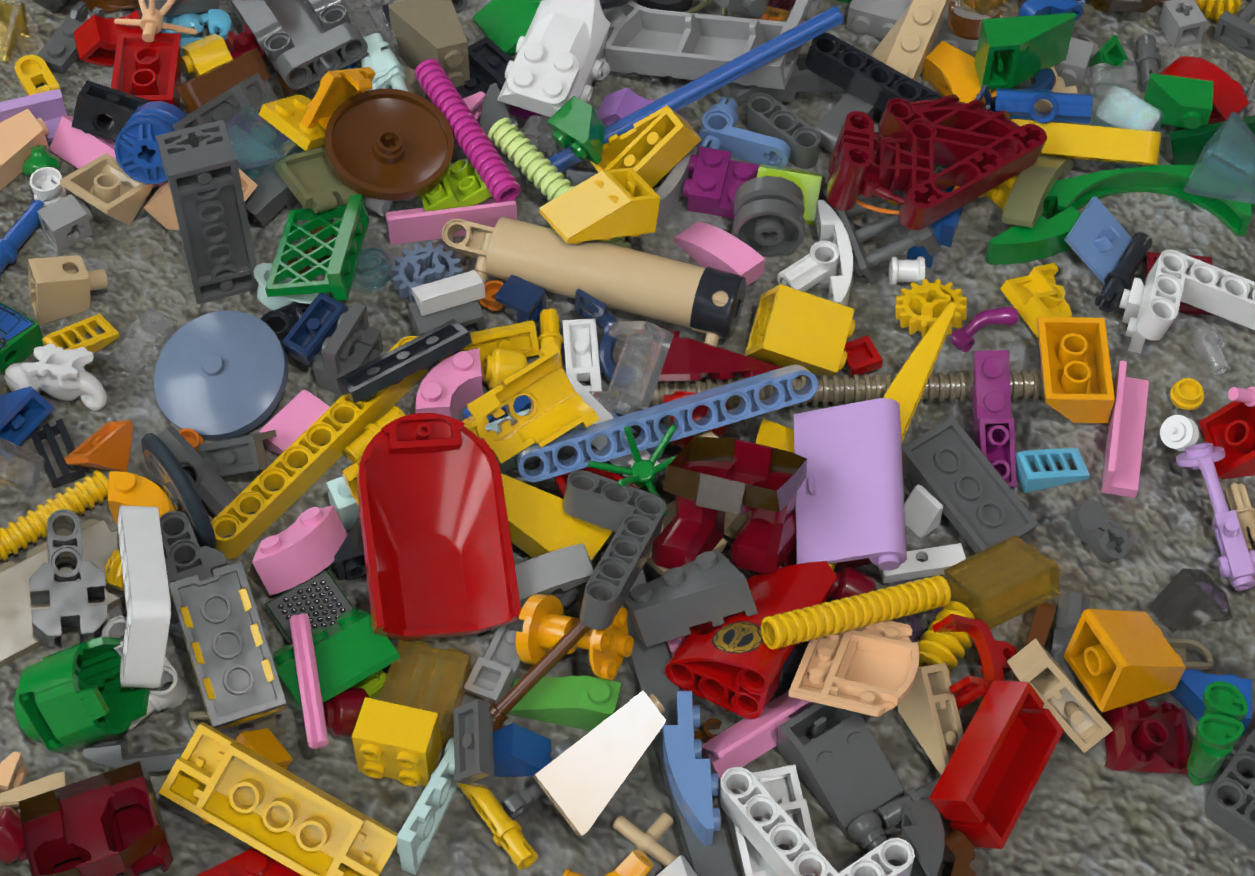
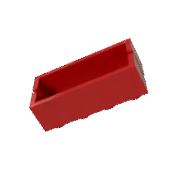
[929,681,1064,849]

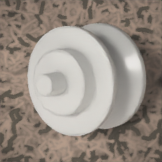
[1160,415,1199,451]

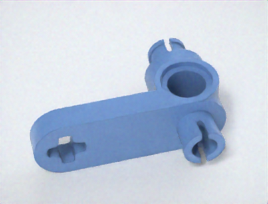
[698,97,791,167]

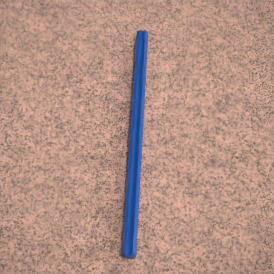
[547,6,844,173]

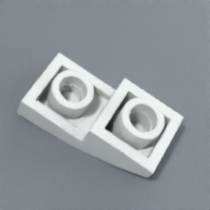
[1119,277,1146,354]

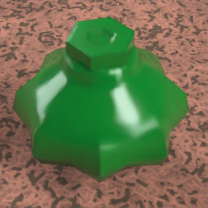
[22,145,62,175]

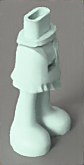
[360,33,409,92]

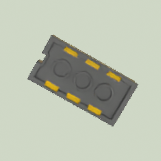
[168,561,287,731]

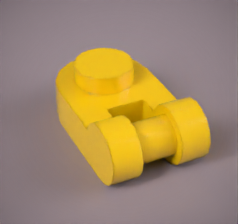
[14,55,62,96]

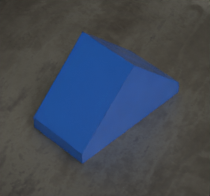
[0,386,55,458]
[493,723,551,777]

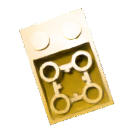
[539,167,661,244]

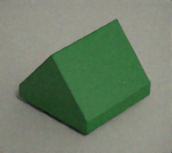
[1089,35,1128,78]

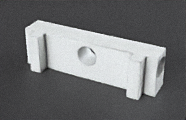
[879,543,967,586]

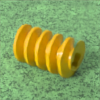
[918,601,975,677]

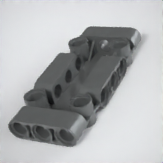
[229,0,368,90]

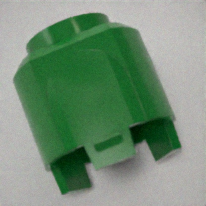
[14,637,150,753]

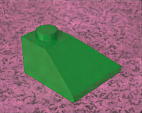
[1138,73,1214,129]

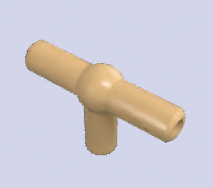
[613,813,678,867]

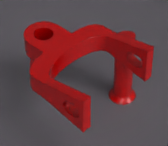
[932,614,1018,710]

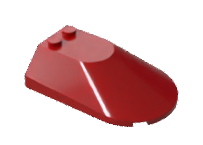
[357,413,521,640]

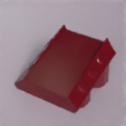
[1102,699,1190,774]

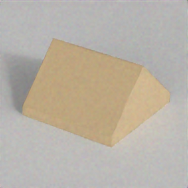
[60,153,153,226]

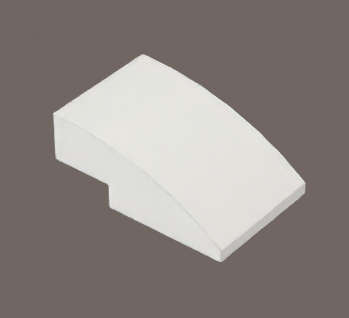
[719,765,817,876]

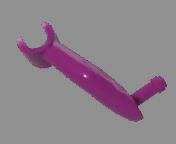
[951,306,1019,352]

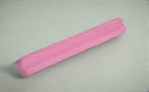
[289,613,329,749]

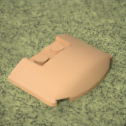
[788,620,919,717]

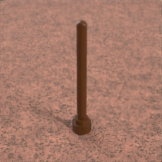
[489,619,591,732]

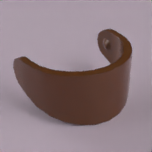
[948,1,1003,40]

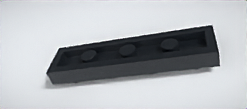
[336,319,473,404]

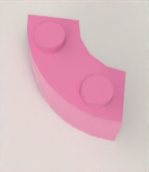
[415,349,483,418]
[252,505,348,595]

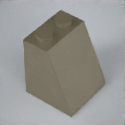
[388,0,470,88]

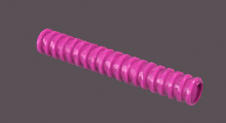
[414,59,521,203]

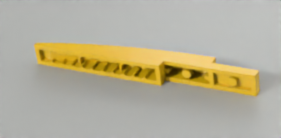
[829,302,957,571]

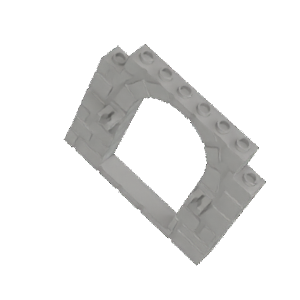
[602,0,822,90]

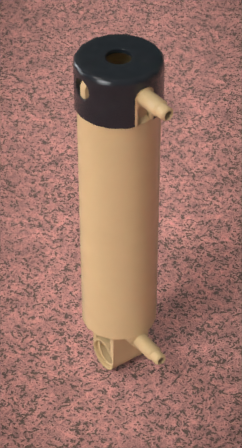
[442,216,746,346]

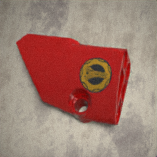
[665,561,837,719]

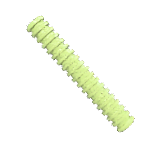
[488,118,632,249]

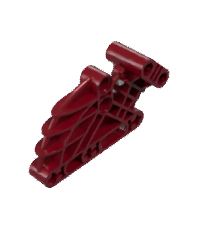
[827,94,1047,230]

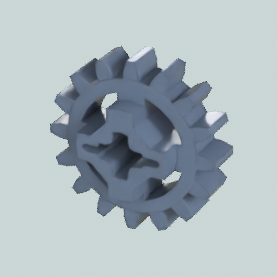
[391,241,463,303]

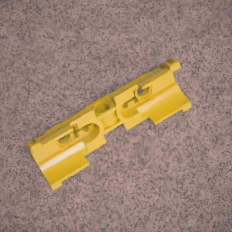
[341,341,600,507]

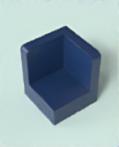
[496,275,546,324]

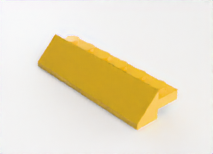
[158,722,398,876]

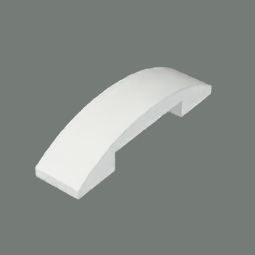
[815,200,853,306]

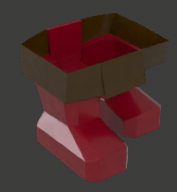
[651,437,807,574]
[19,761,174,876]

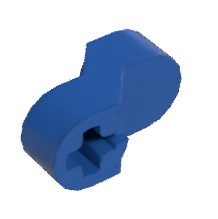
[1018,0,1083,22]

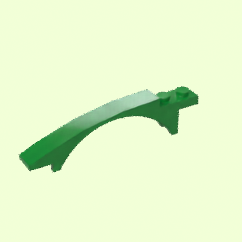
[1042,165,1255,236]

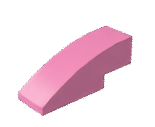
[674,222,765,287]

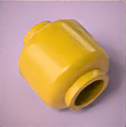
[482,348,528,390]

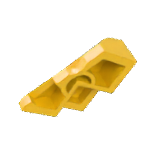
[1000,263,1073,338]

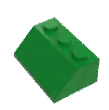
[273,609,401,712]

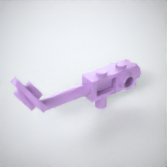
[1176,443,1255,591]

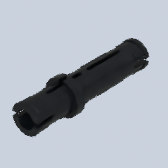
[1095,232,1153,312]

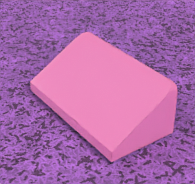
[259,390,330,455]

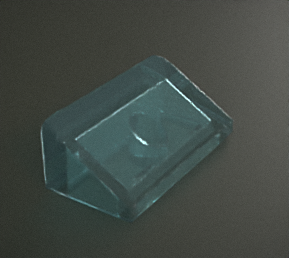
[1095,84,1165,132]

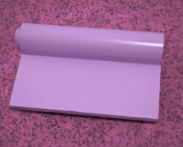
[794,398,907,570]

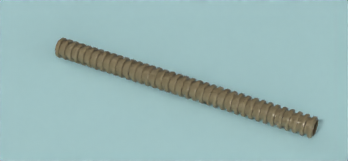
[651,370,1045,408]

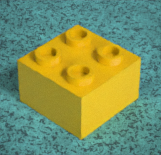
[352,697,442,787]

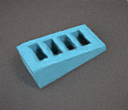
[1015,448,1090,493]

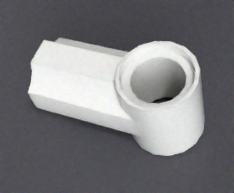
[777,241,839,292]

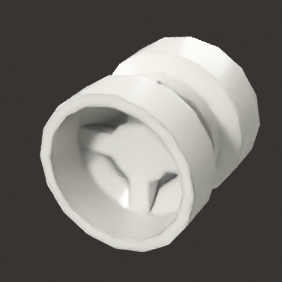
[30,167,67,209]

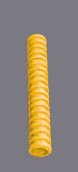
[0,470,109,562]
[761,575,951,650]

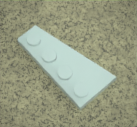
[397,737,458,875]

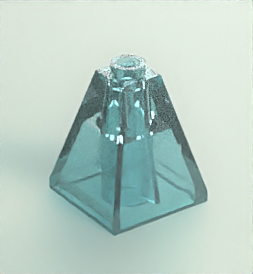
[1183,112,1255,204]

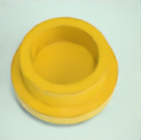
[1170,378,1205,410]

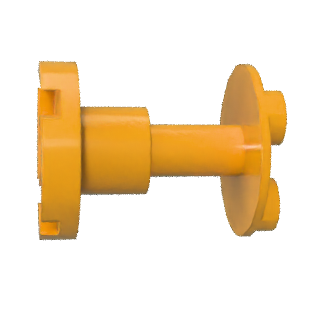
[515,594,634,680]

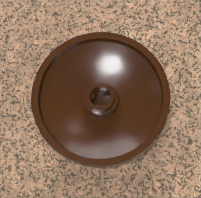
[325,89,454,201]

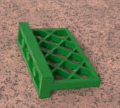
[265,194,370,301]

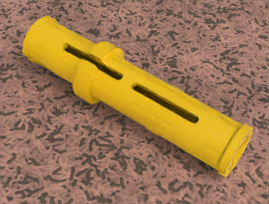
[456,782,538,870]

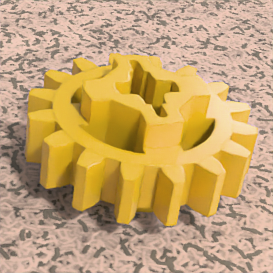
[895,279,967,338]

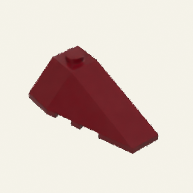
[652,331,783,381]

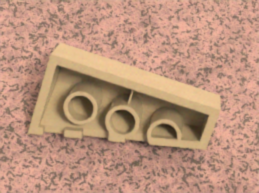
[870,0,952,81]

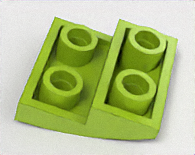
[420,158,492,212]

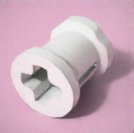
[888,256,925,285]

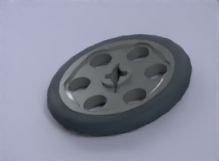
[141,433,216,549]

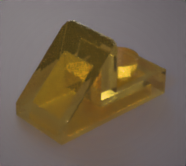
[0,0,29,63]

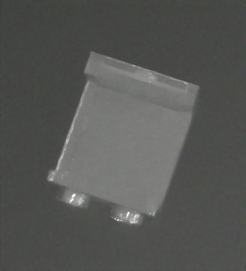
[589,321,674,414]

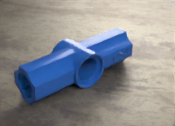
[995,88,1093,123]

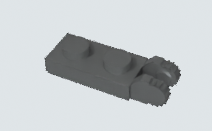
[37,1,105,74]

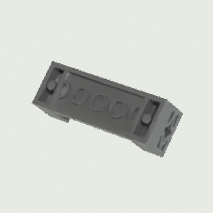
[156,119,258,305]

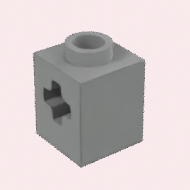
[1158,0,1207,49]
[37,194,93,252]

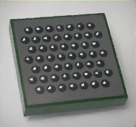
[264,569,355,645]

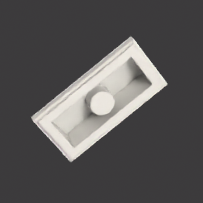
[411,270,485,316]

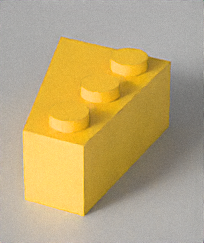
[589,105,702,188]

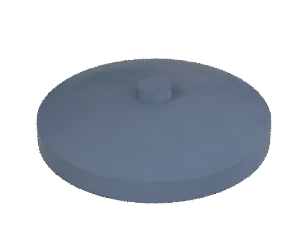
[154,310,289,440]

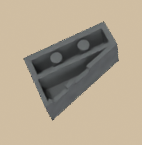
[623,549,758,647]

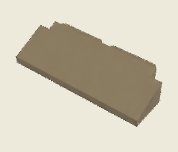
[0,519,126,668]

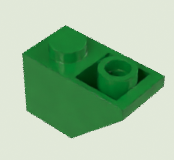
[547,96,606,165]

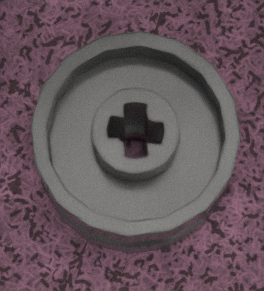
[733,176,805,257]

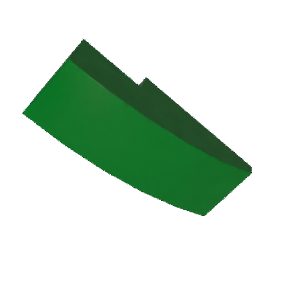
[985,206,1081,265]

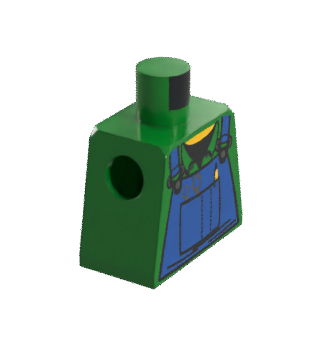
[0,302,43,374]

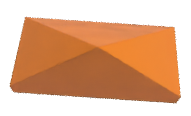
[64,420,133,472]

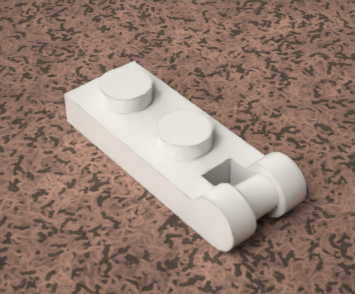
[562,318,602,402]

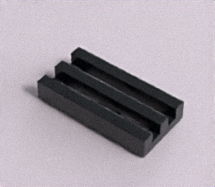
[30,418,86,489]

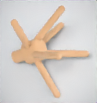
[114,0,197,42]

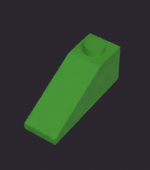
[508,675,622,731]

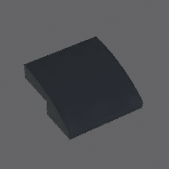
[456,37,515,99]

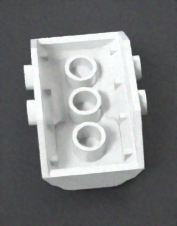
[497,0,611,117]

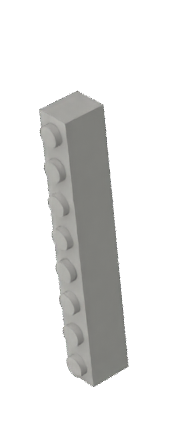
[846,0,1094,90]

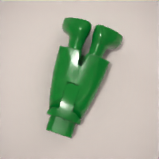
[1187,681,1248,786]

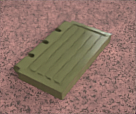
[274,146,370,213]

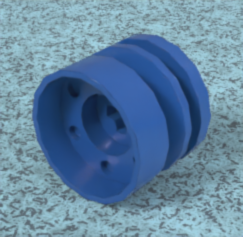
[114,101,186,184]

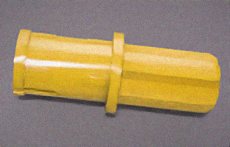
[537,308,563,367]

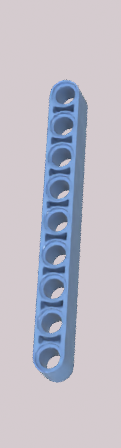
[515,364,818,482]

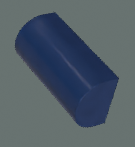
[281,293,348,365]

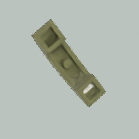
[1002,154,1074,228]

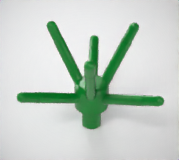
[588,425,676,516]

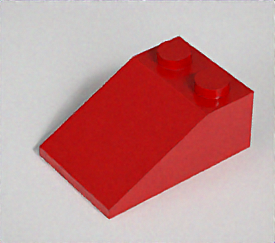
[111,33,181,109]

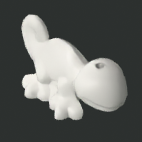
[4,343,107,411]

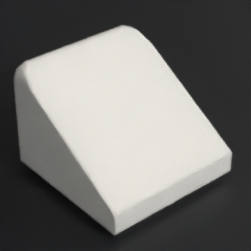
[904,484,943,538]

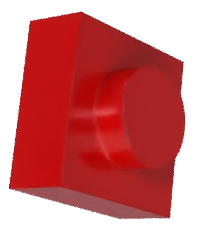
[844,335,883,378]

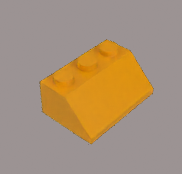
[1037,317,1115,423]

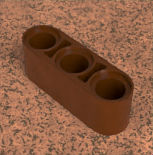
[176,48,271,114]

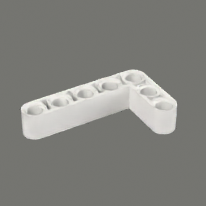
[1136,250,1255,341]
[118,505,171,688]
[719,767,915,876]

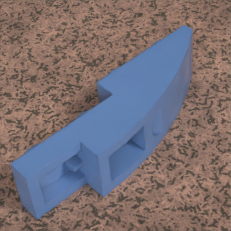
[662,691,721,846]

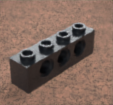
[71,80,188,146]

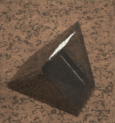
[1148,568,1233,633]

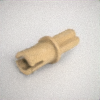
[1225,483,1255,550]

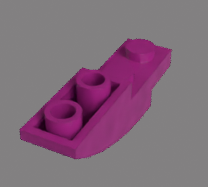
[971,350,1017,487]

